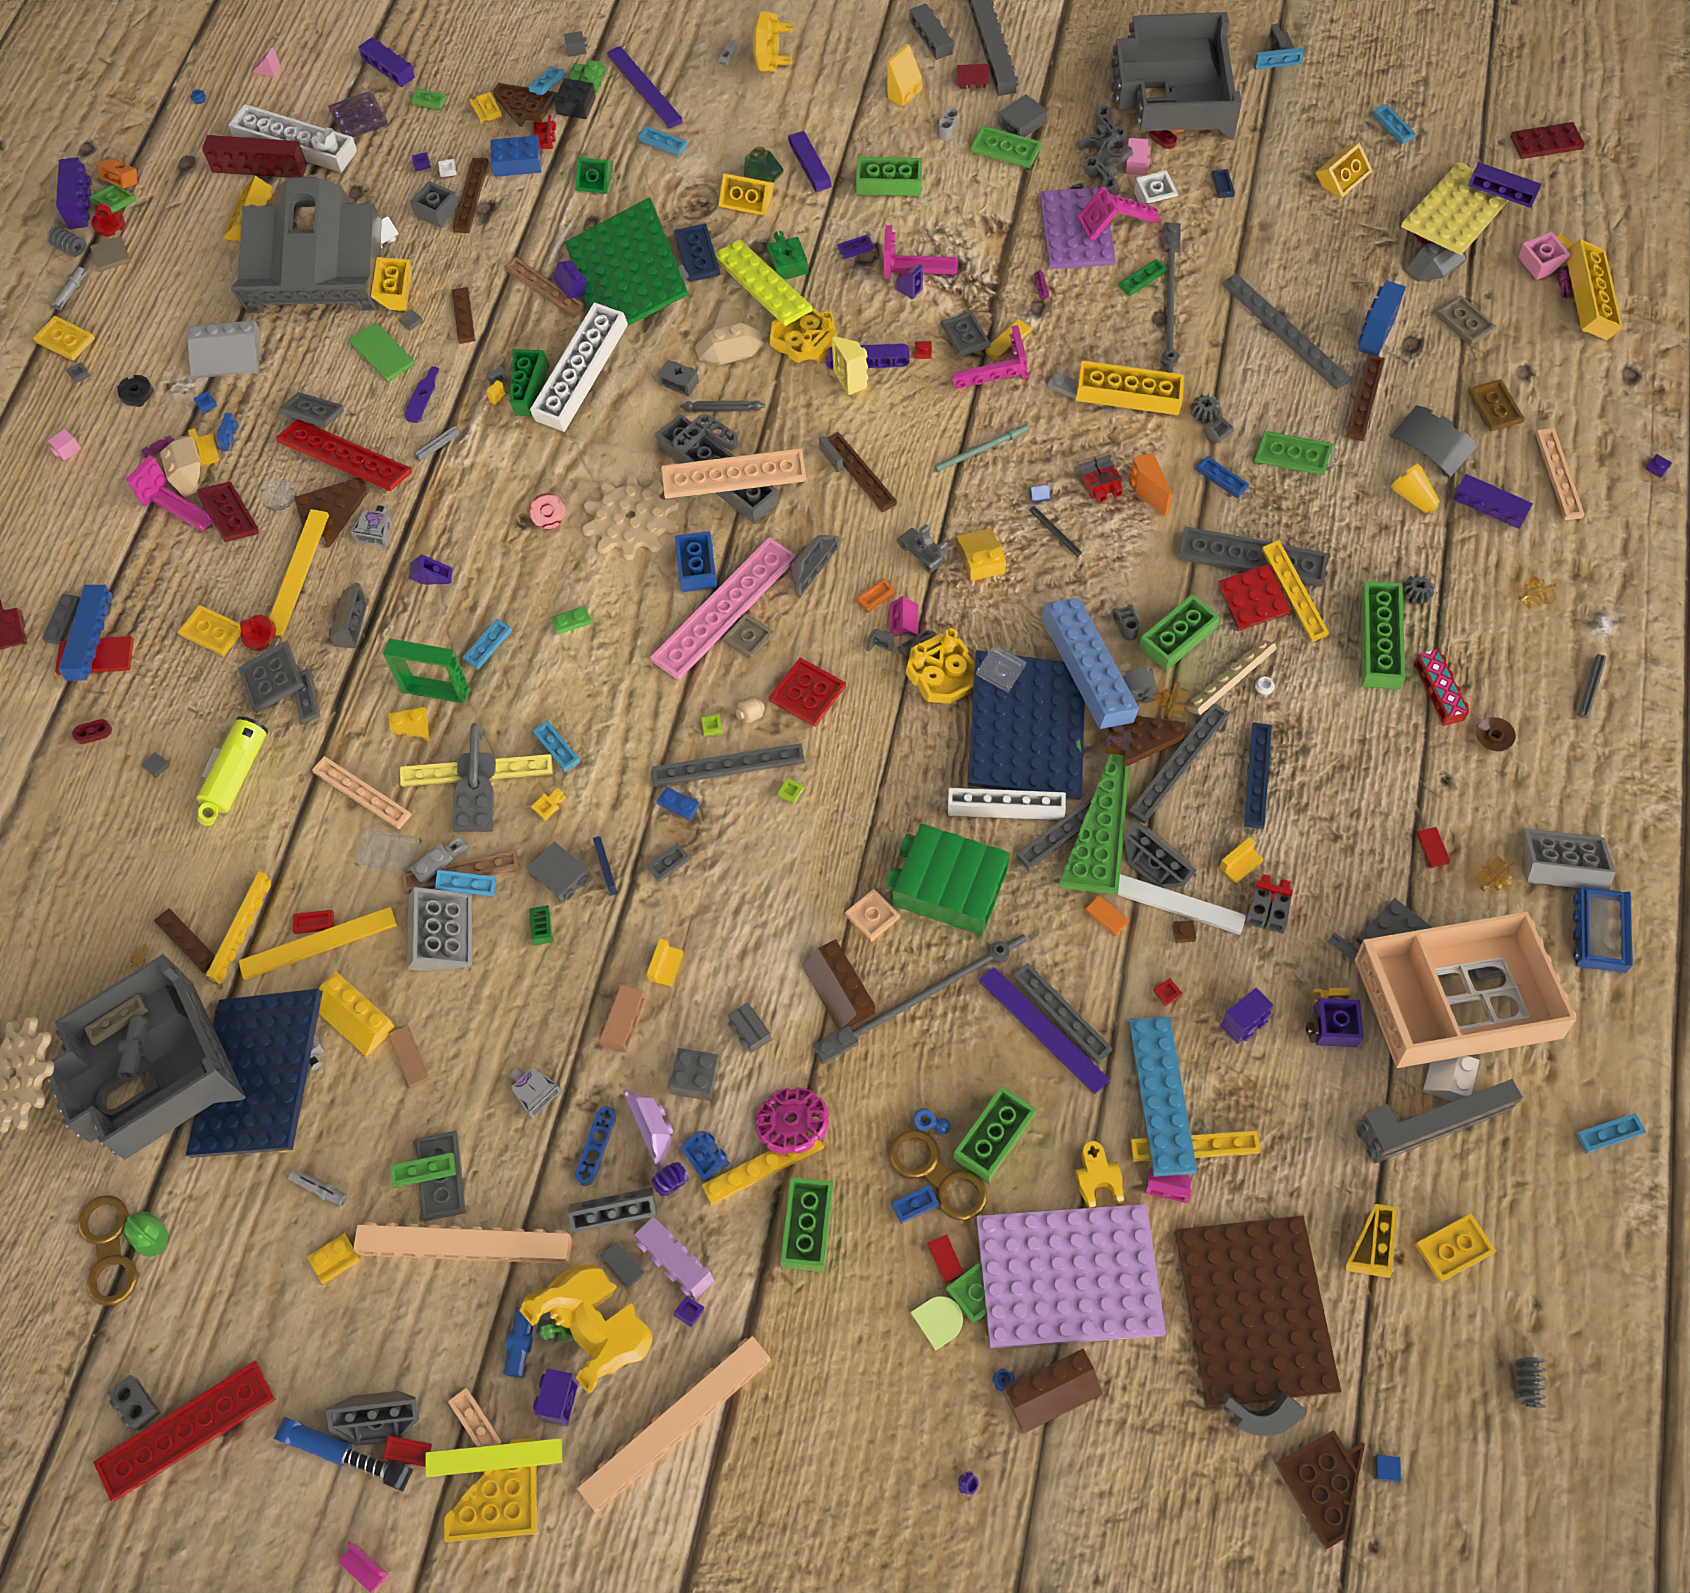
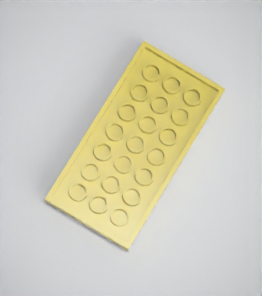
[1401,162,1509,255]

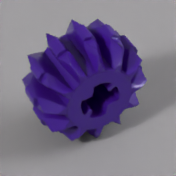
[651,1162,688,1196]

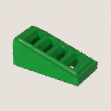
[529,905,554,946]

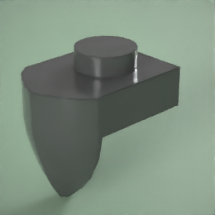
[1207,417,1234,443]
[866,629,895,651]

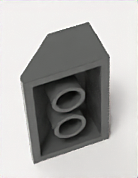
[329,583,368,648]

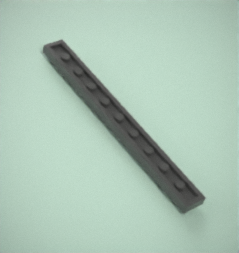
[1223,273,1351,390]

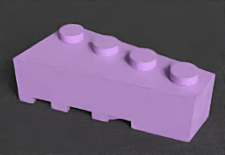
[635,1217,714,1300]

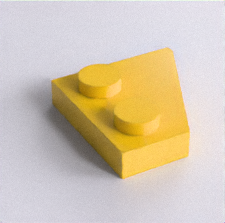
[388,707,430,741]

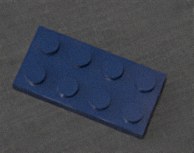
[674,223,721,282]

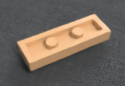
[448,1388,504,1447]

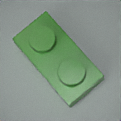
[411,88,447,110]
[551,606,592,635]

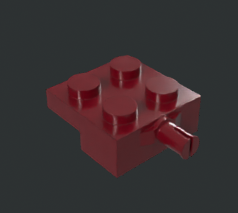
[0,600,27,650]

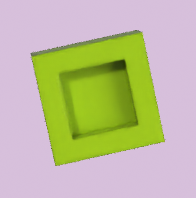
[701,714,723,737]
[777,778,804,804]

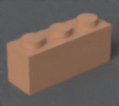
[599,984,646,1053]

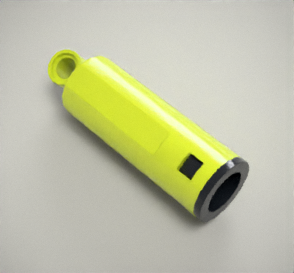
[196,716,268,826]

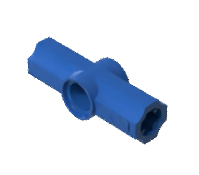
[503,1307,533,1378]

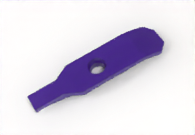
[404,366,440,423]

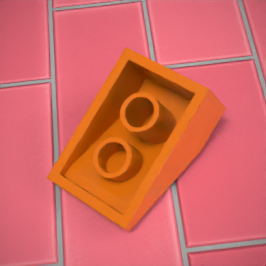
[1128,453,1172,516]

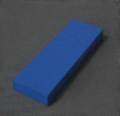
[1196,456,1250,499]

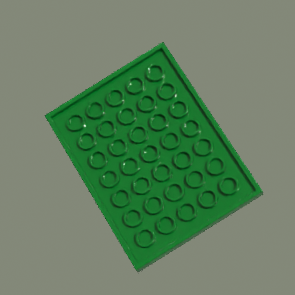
[565,197,689,327]

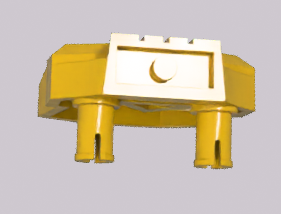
[753,12,793,72]
[770,307,837,363]
[906,628,974,704]

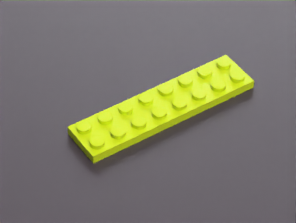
[715,239,813,326]

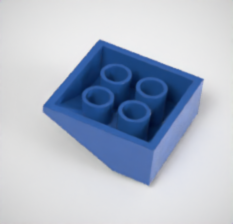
[1358,280,1406,356]

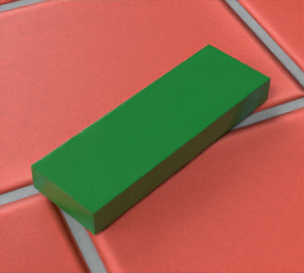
[1119,259,1167,296]

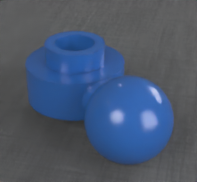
[914,1108,951,1134]

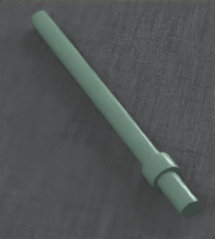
[935,424,1029,472]

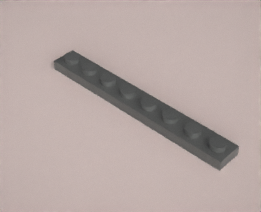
[1128,703,1230,824]
[652,743,805,787]

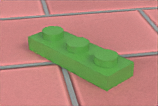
[390,1153,456,1188]

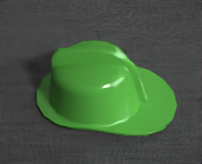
[124,1211,168,1257]

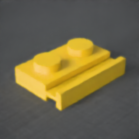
[469,92,502,124]
[307,1233,361,1284]

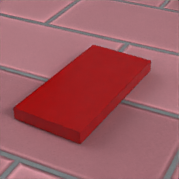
[55,636,134,675]

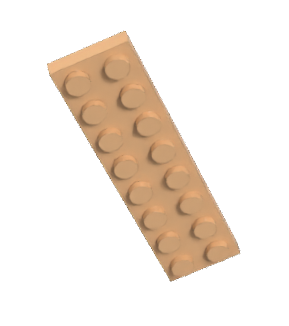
[662,448,806,499]

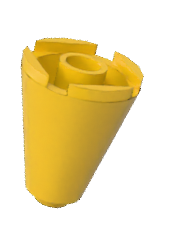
[1391,463,1440,514]

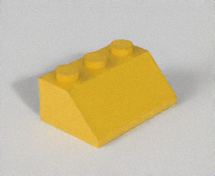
[1315,143,1373,198]
[718,173,774,216]
[371,257,412,311]

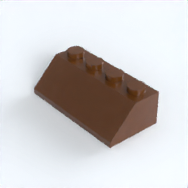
[802,939,875,1030]
[1003,1348,1103,1434]

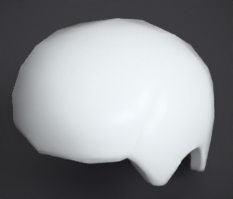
[311,127,336,151]

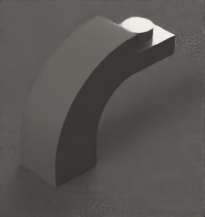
[1220,1391,1306,1436]

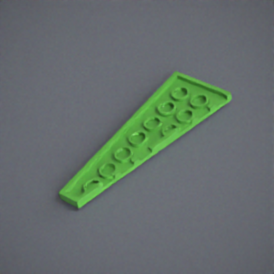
[1059,754,1129,895]

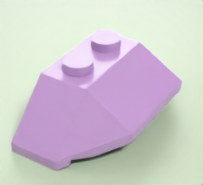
[623,1089,673,1170]

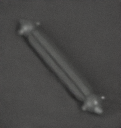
[680,401,766,411]

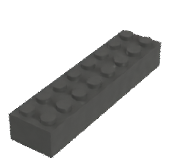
[656,414,779,524]

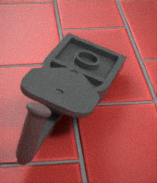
[453,723,496,832]

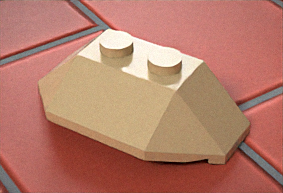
[695,323,764,365]
[160,436,201,499]

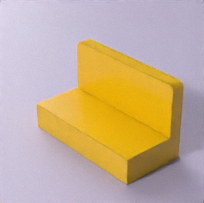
[188,428,219,466]
[1219,837,1264,884]
[647,939,684,987]

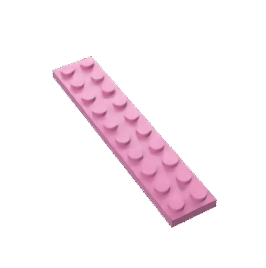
[650,537,797,680]

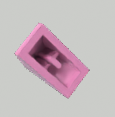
[253,47,281,77]

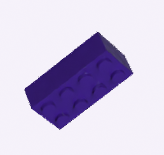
[56,157,92,229]

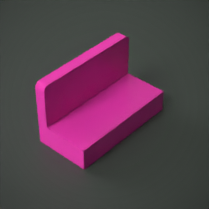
[890,596,918,637]
[1145,1168,1192,1203]
[338,1541,389,1593]

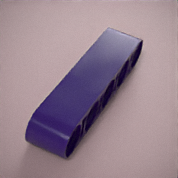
[788,131,832,192]
[826,344,910,369]

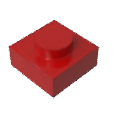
[915,341,932,359]
[1153,978,1183,1007]

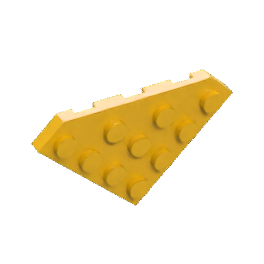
[444,1438,537,1542]

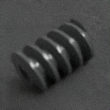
[47,226,86,257]
[1515,1357,1546,1408]

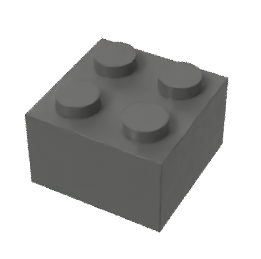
[410,181,459,227]
[669,1048,721,1101]

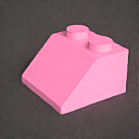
[1518,232,1571,280]

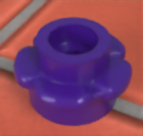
[958,1471,979,1494]

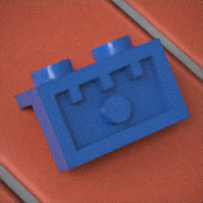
[680,1131,730,1180]

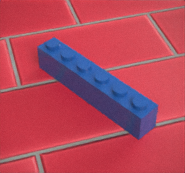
[59,585,112,681]

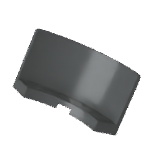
[1390,405,1478,476]

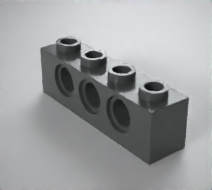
[568,1187,657,1233]

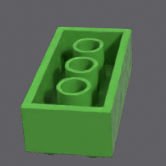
[856,157,922,196]
[1139,594,1220,672]
[954,1086,1037,1184]
[781,1177,834,1272]

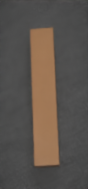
[504,257,585,318]
[401,850,520,894]

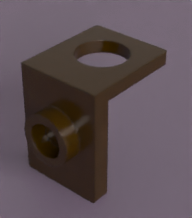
[1306,1014,1320,1043]

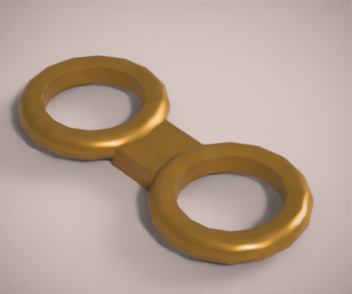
[889,1130,988,1221]
[78,1195,138,1306]

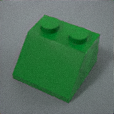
[576,157,613,194]

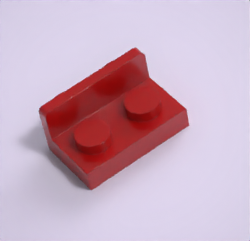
[534,115,556,150]

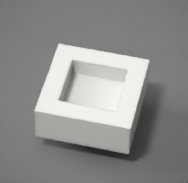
[438,159,457,177]

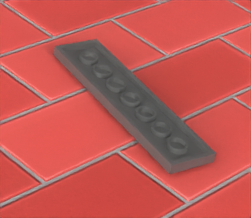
[1178,526,1329,587]

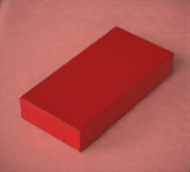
[1416,827,1450,868]
[293,910,334,934]
[927,1234,964,1284]
[382,1436,432,1467]

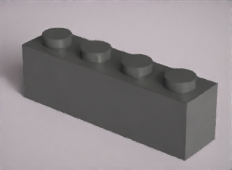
[910,4,954,60]

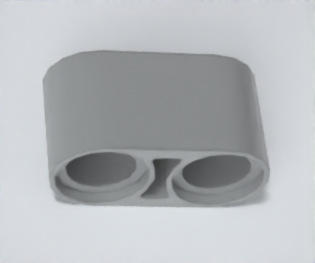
[938,108,958,141]

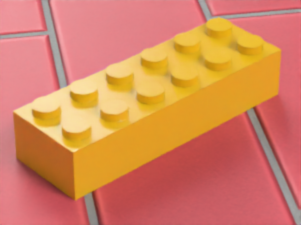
[1566,239,1623,340]
[1075,361,1184,415]

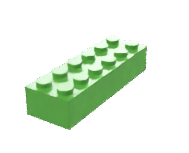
[1360,581,1405,690]

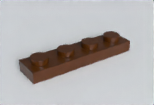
[452,287,476,344]
[154,908,215,973]

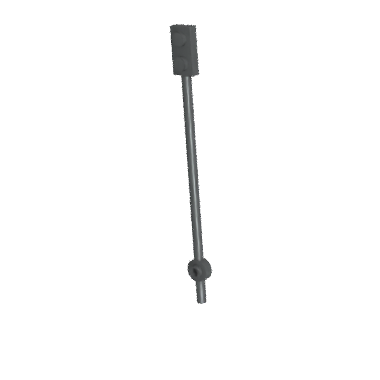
[1161,222,1181,373]
[813,934,1027,1065]

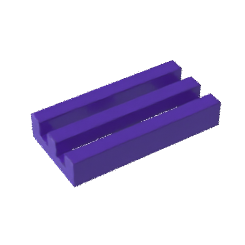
[837,234,874,259]

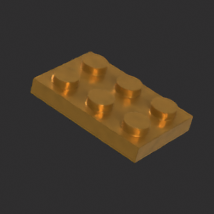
[1468,379,1524,431]

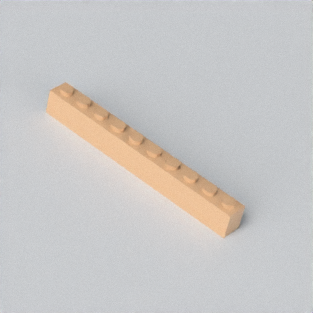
[353,1222,572,1264]
[577,1336,771,1513]

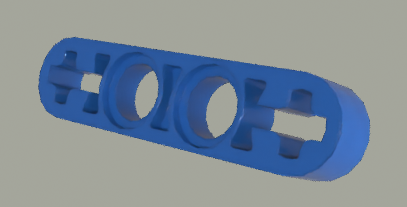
[575,1106,616,1186]

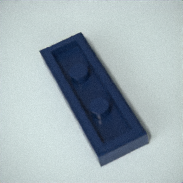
[593,836,617,896]

